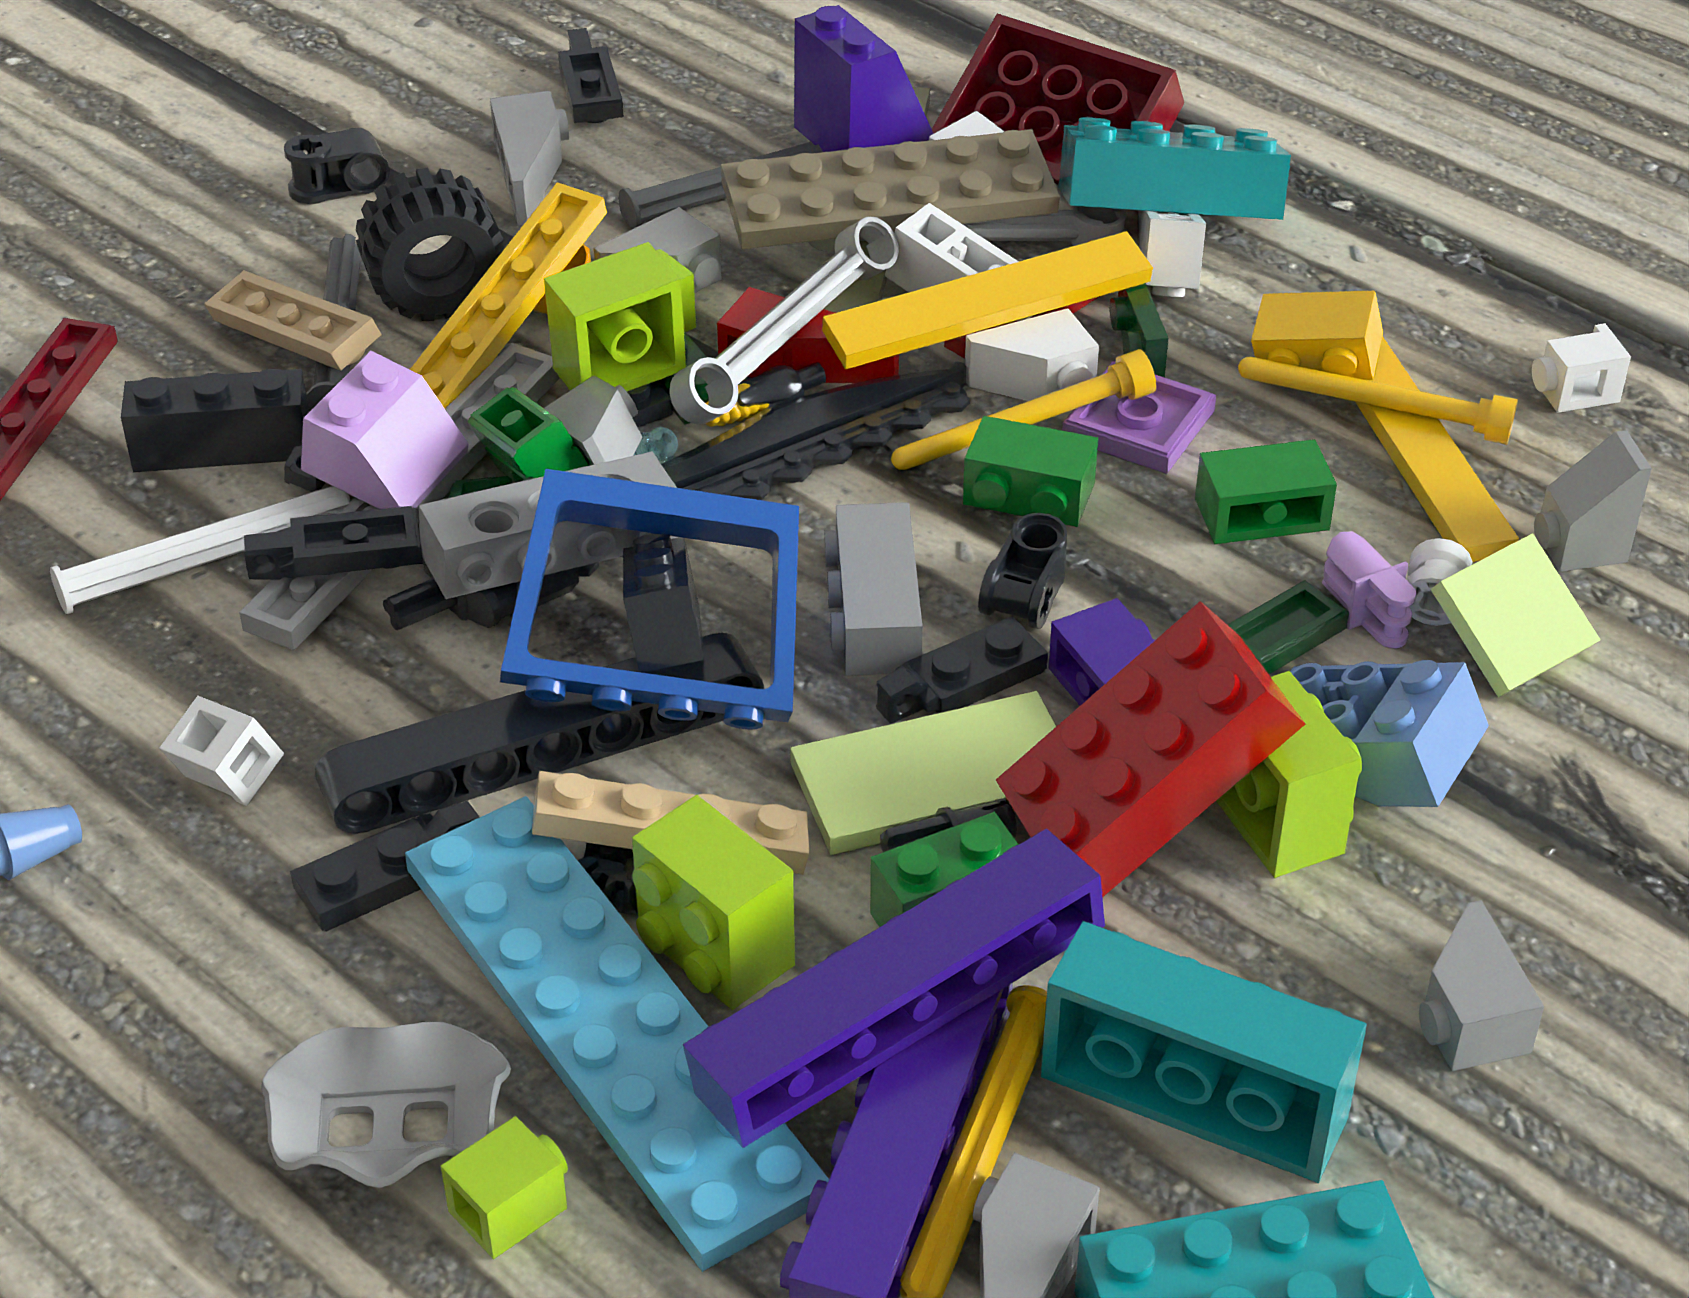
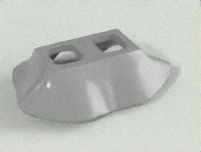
[261,1022,511,1188]

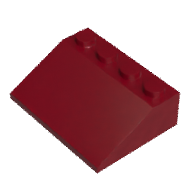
[932,13,1184,185]

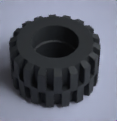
[355,168,505,321]

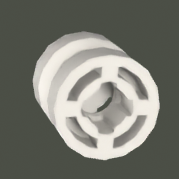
[1407,538,1472,626]

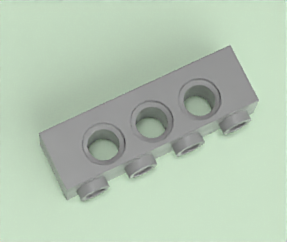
[419,451,677,599]

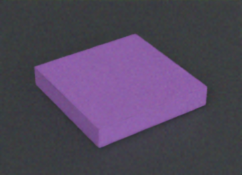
[1062,361,1216,474]

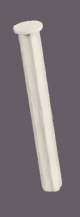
[50,486,351,614]

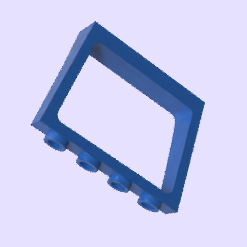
[500,469,799,730]

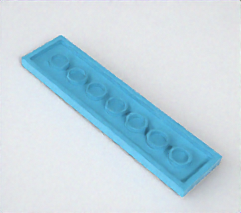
[405,796,829,1272]

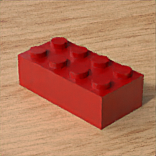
[996,601,1306,897]

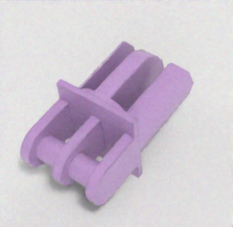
[1322,531,1416,649]

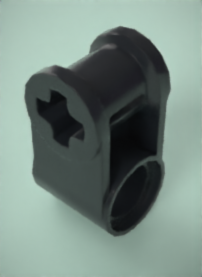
[284,128,390,204]
[978,513,1067,629]

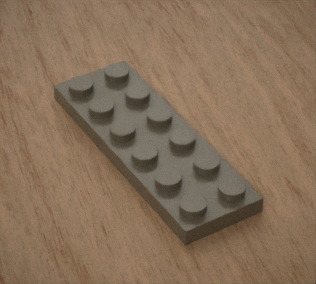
[721,129,1060,250]

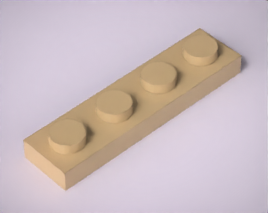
[204,270,382,371]
[532,771,809,875]

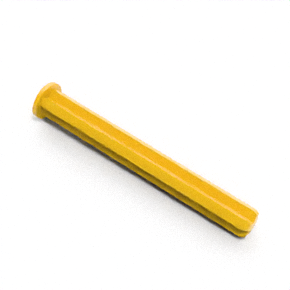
[900,985,1047,1298]

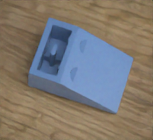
[1290,660,1489,807]

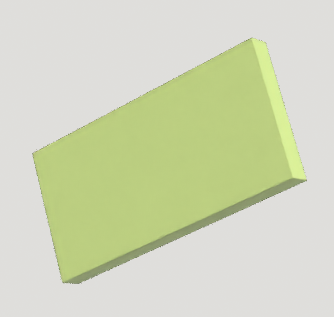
[790,691,1056,855]

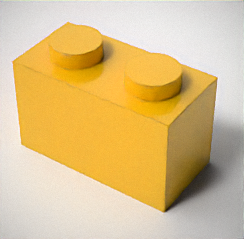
[1251,291,1383,380]

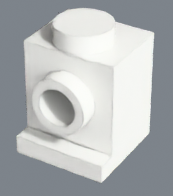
[1532,323,1631,413]
[159,696,284,806]

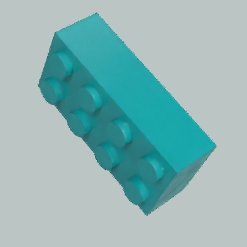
[1059,117,1291,220]
[1041,921,1367,1183]
[1074,1180,1434,1298]

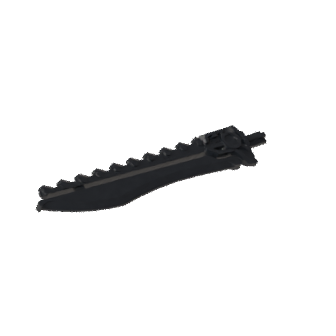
[383,361,970,631]

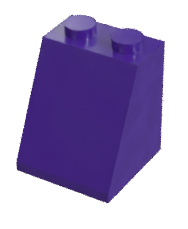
[794,5,934,152]

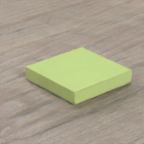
[1430,533,1600,698]

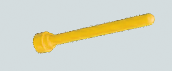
[891,349,1156,470]
[1238,357,1518,445]

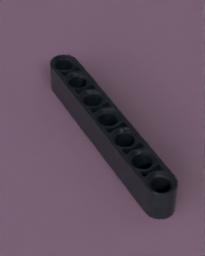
[315,632,764,834]

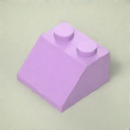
[301,351,469,509]

